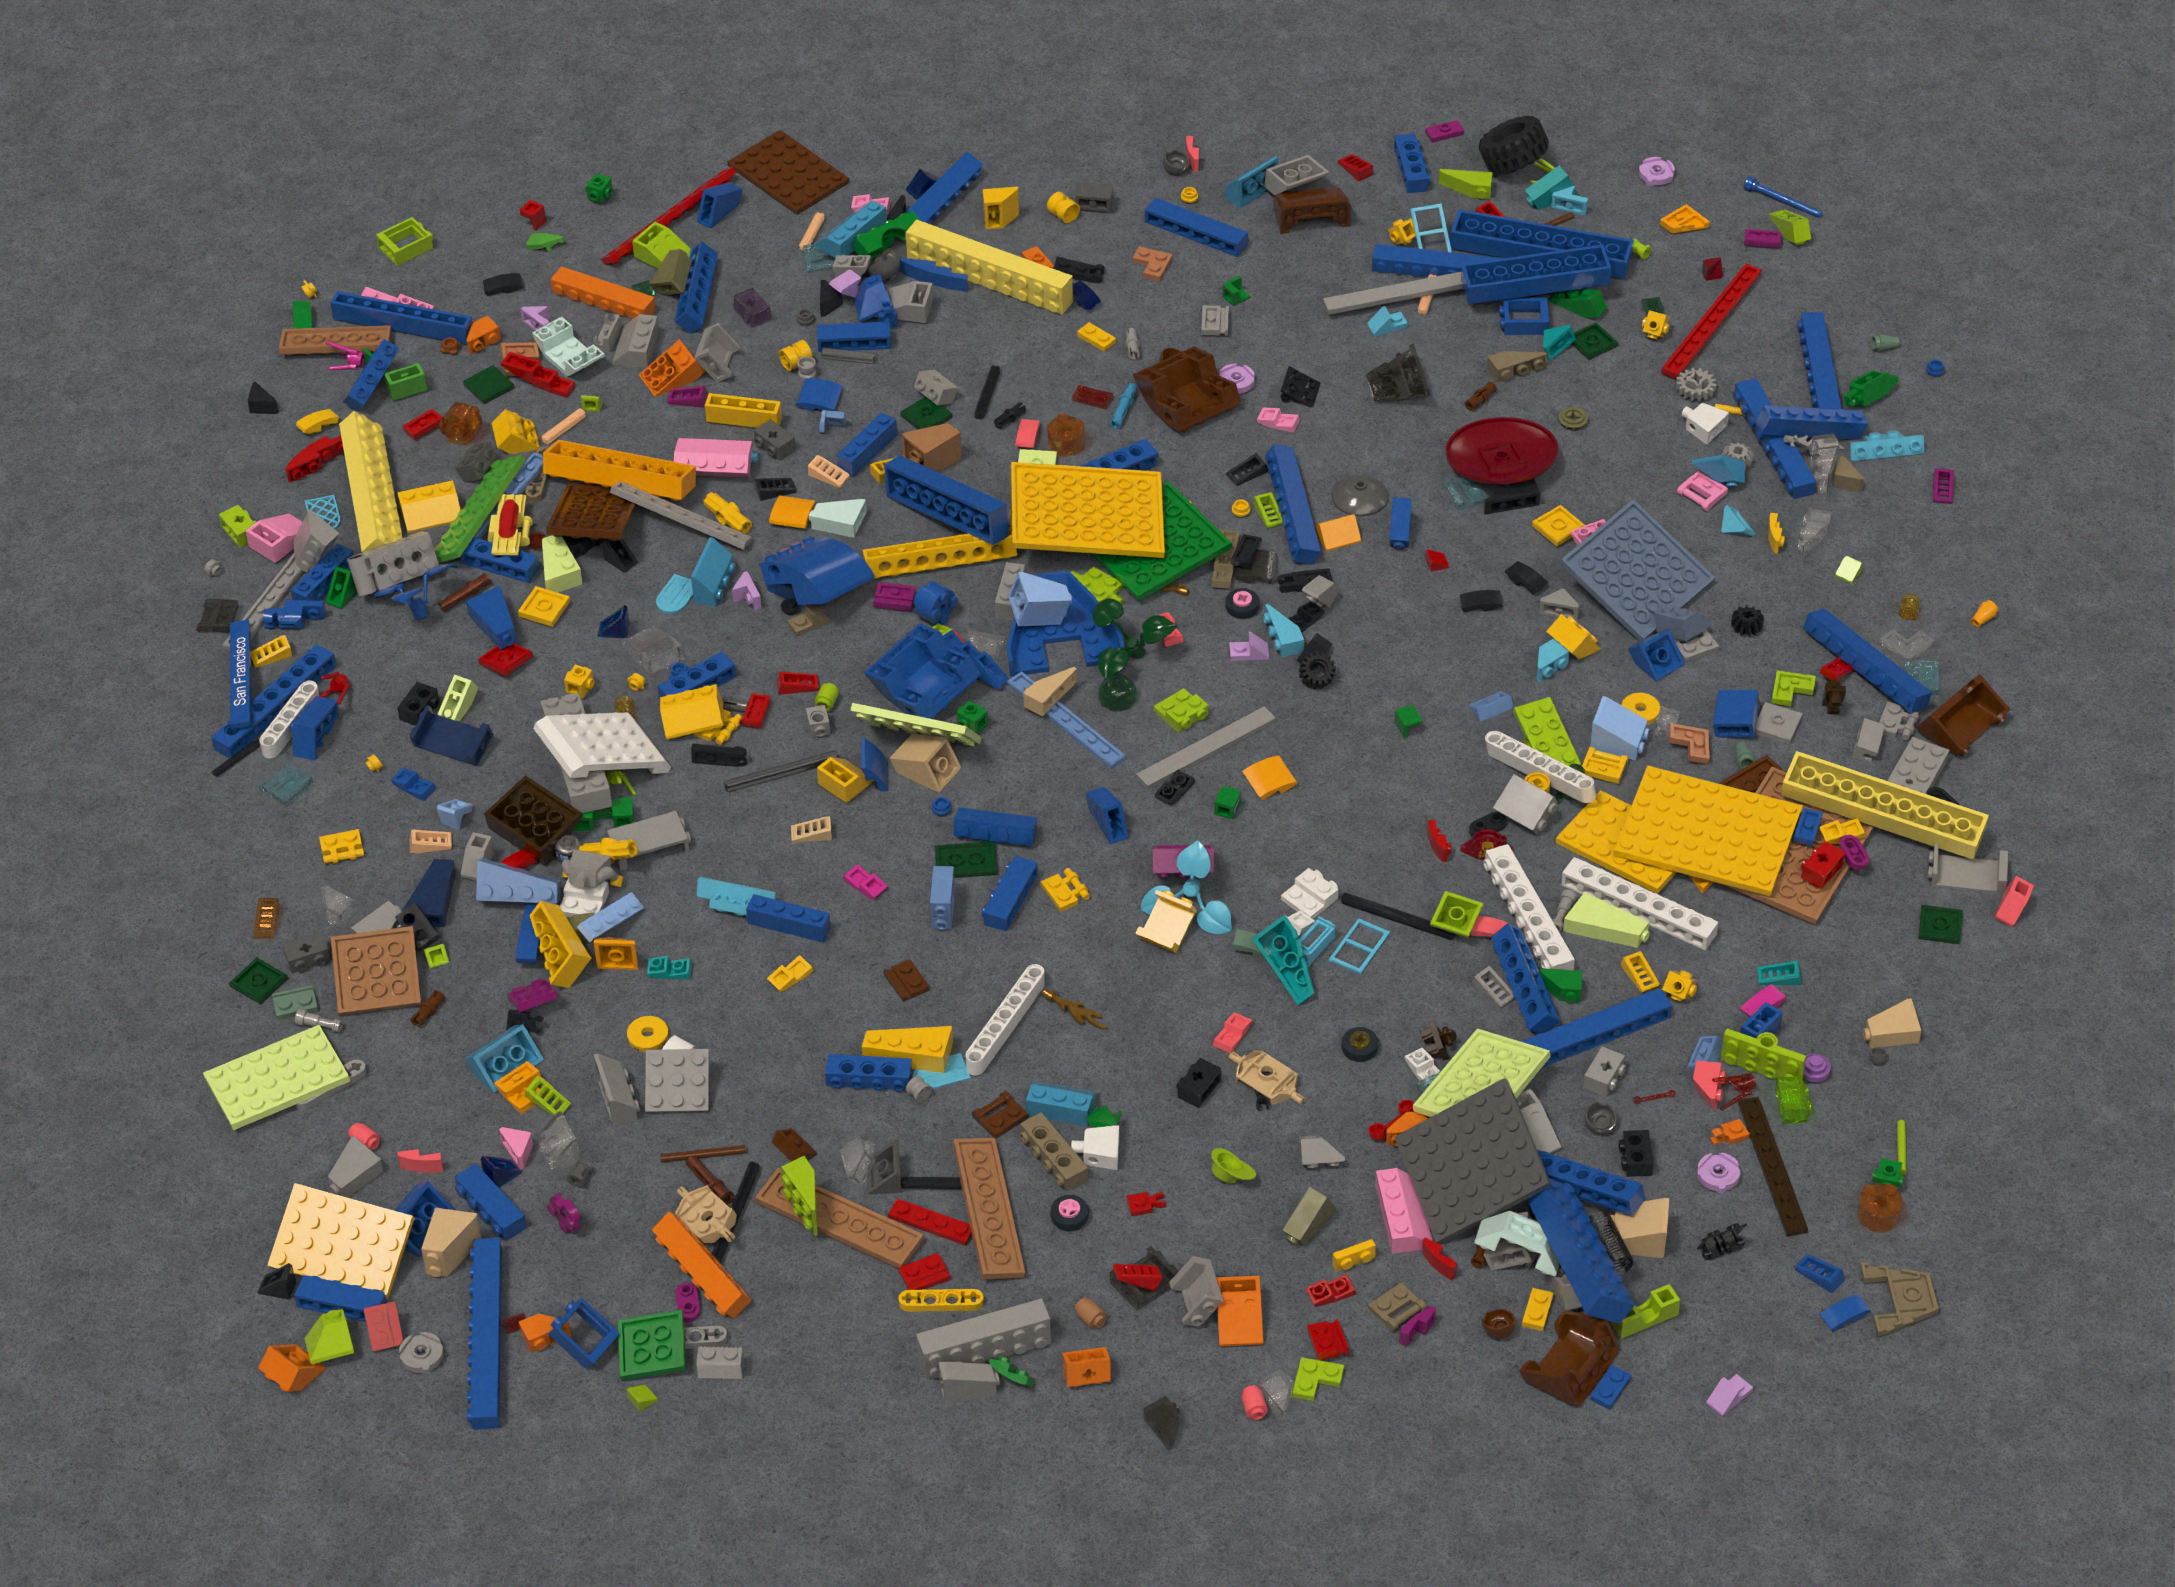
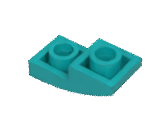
[647,956,693,979]

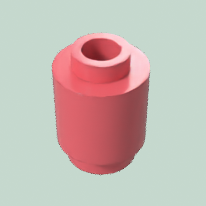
[348,1123,380,1150]
[1241,1385,1268,1420]

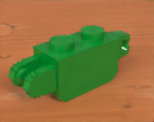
[1844,370,1899,407]

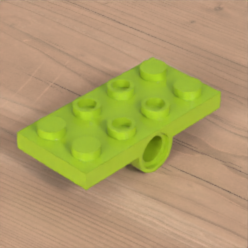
[1513,697,1581,769]
[1720,1028,1806,1087]

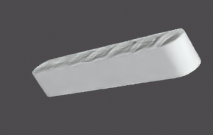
[1485,731,1596,803]
[966,964,1045,1076]

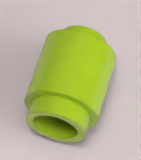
[815,683,839,712]

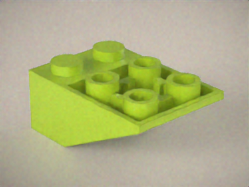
[632,222,691,269]
[780,1156,818,1236]

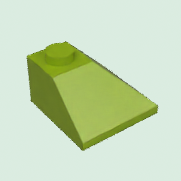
[1430,891,1483,938]
[304,1309,354,1364]

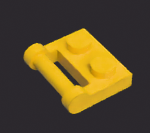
[1581,747,1629,784]

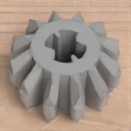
[1722,442,1754,469]

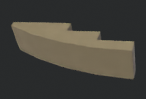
[1211,530,1240,589]

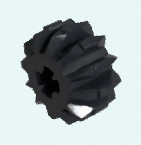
[1731,605,1764,637]

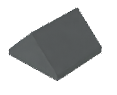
[867,1140,902,1195]

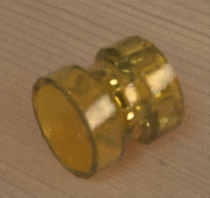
[1899,594,1921,621]
[615,696,634,718]

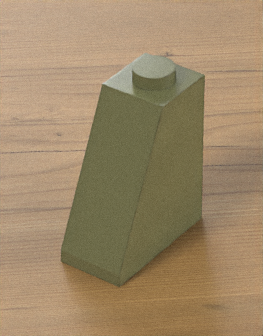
[650,249,692,295]
[1282,1187,1336,1246]

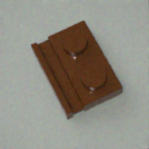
[884,959,930,1002]

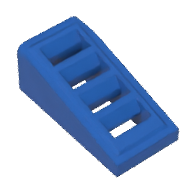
[1795,1254,1844,1293]

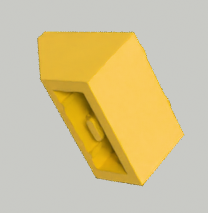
[983,187,1019,229]
[492,409,540,454]
[1546,614,1601,659]
[817,757,874,803]

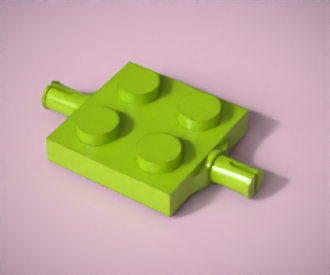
[1071,567,1125,604]

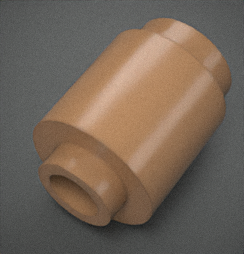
[1074,1297,1106,1329]

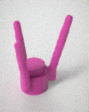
[326,341,364,370]

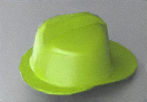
[1211,1148,1256,1184]

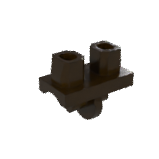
[1822,680,1846,714]
[1420,1019,1457,1060]

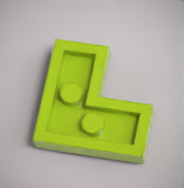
[1771,670,1816,706]
[1292,1357,1344,1401]

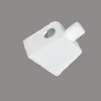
[1681,403,1729,444]
[1071,1125,1119,1170]

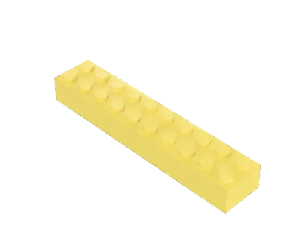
[906,219,1073,315]
[339,411,402,564]
[1781,751,1989,860]

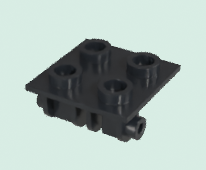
[1280,366,1321,408]
[1697,1223,1748,1260]

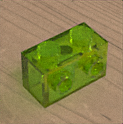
[1775,1076,1812,1124]

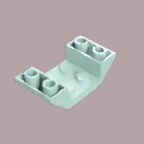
[532,317,605,376]
[1474,1211,1560,1276]

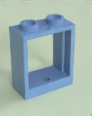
[930,866,955,930]

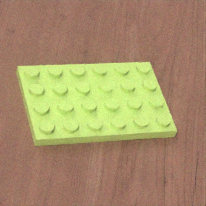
[851,703,982,747]
[203,1025,350,1130]
[1413,1029,1550,1117]

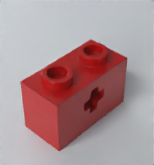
[1801,841,1846,890]

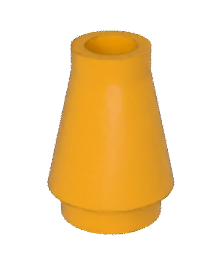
[1971,600,1998,628]

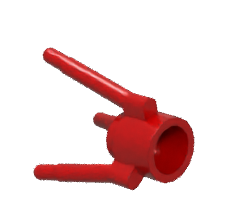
[319,671,351,705]

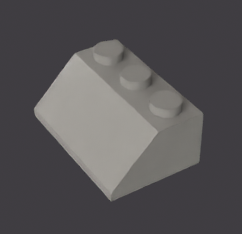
[1264,155,1329,195]
[612,314,659,368]
[293,509,339,573]
[594,1054,640,1127]

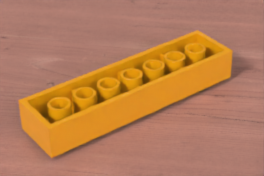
[543,440,696,501]

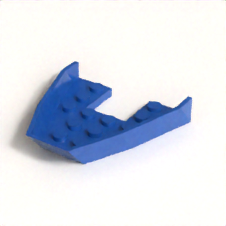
[1007,570,1125,677]

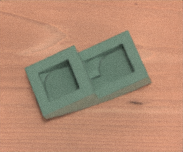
[1233,929,1266,959]

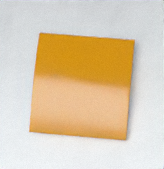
[769,495,815,528]
[1242,755,1298,801]
[494,1061,553,1115]

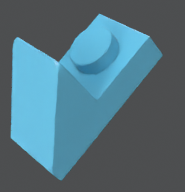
[1551,186,1588,215]
[1367,306,1408,336]

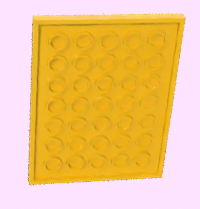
[1011,462,1165,558]
[1613,765,1803,897]

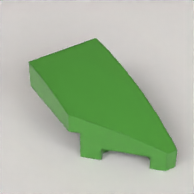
[526,233,565,252]

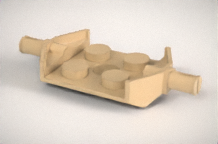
[1228,1050,1306,1105]
[675,1185,737,1243]

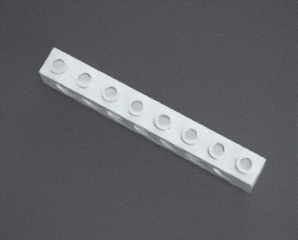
[1483,844,1575,970]
[1561,857,1718,950]

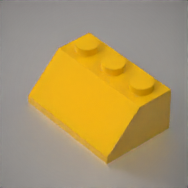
[397,480,460,533]
[660,684,723,739]

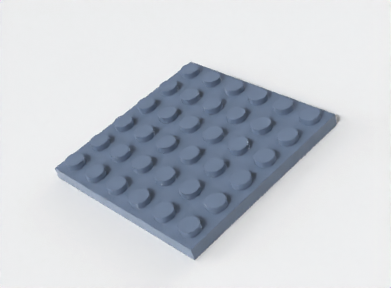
[1559,499,1715,641]

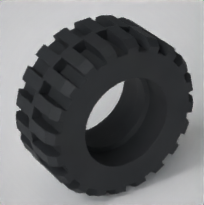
[1478,115,1549,175]

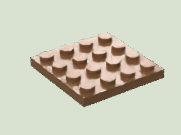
[331,926,421,1016]

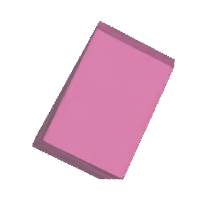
[499,1127,533,1170]

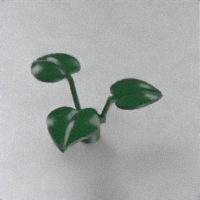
[1092,599,1177,681]

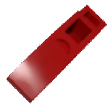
[285,435,344,483]

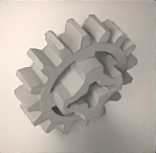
[1676,368,1716,401]

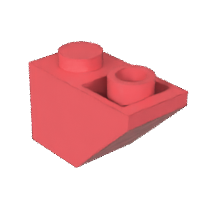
[1994,876,2034,927]
[1693,1061,1726,1109]

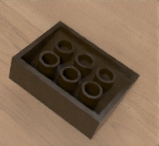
[484,775,583,866]

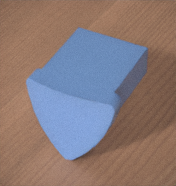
[819,410,847,433]

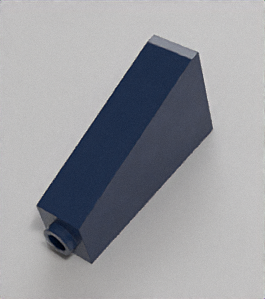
[402,859,456,927]

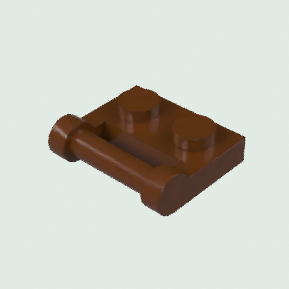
[972,1090,1028,1139]

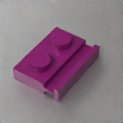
[873,582,916,611]

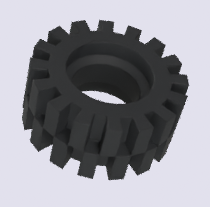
[1299,652,1336,689]

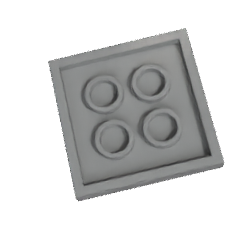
[645,1049,709,1113]

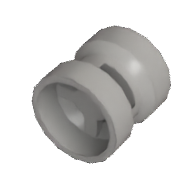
[797,356,816,381]

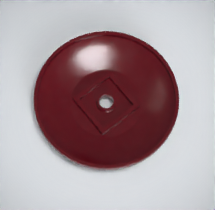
[1446,417,1558,484]

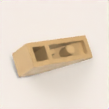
[1023,667,1077,716]

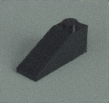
[1484,478,1540,515]

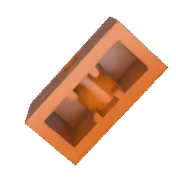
[1062,1347,1111,1387]

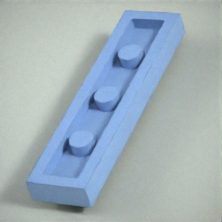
[577,892,644,943]

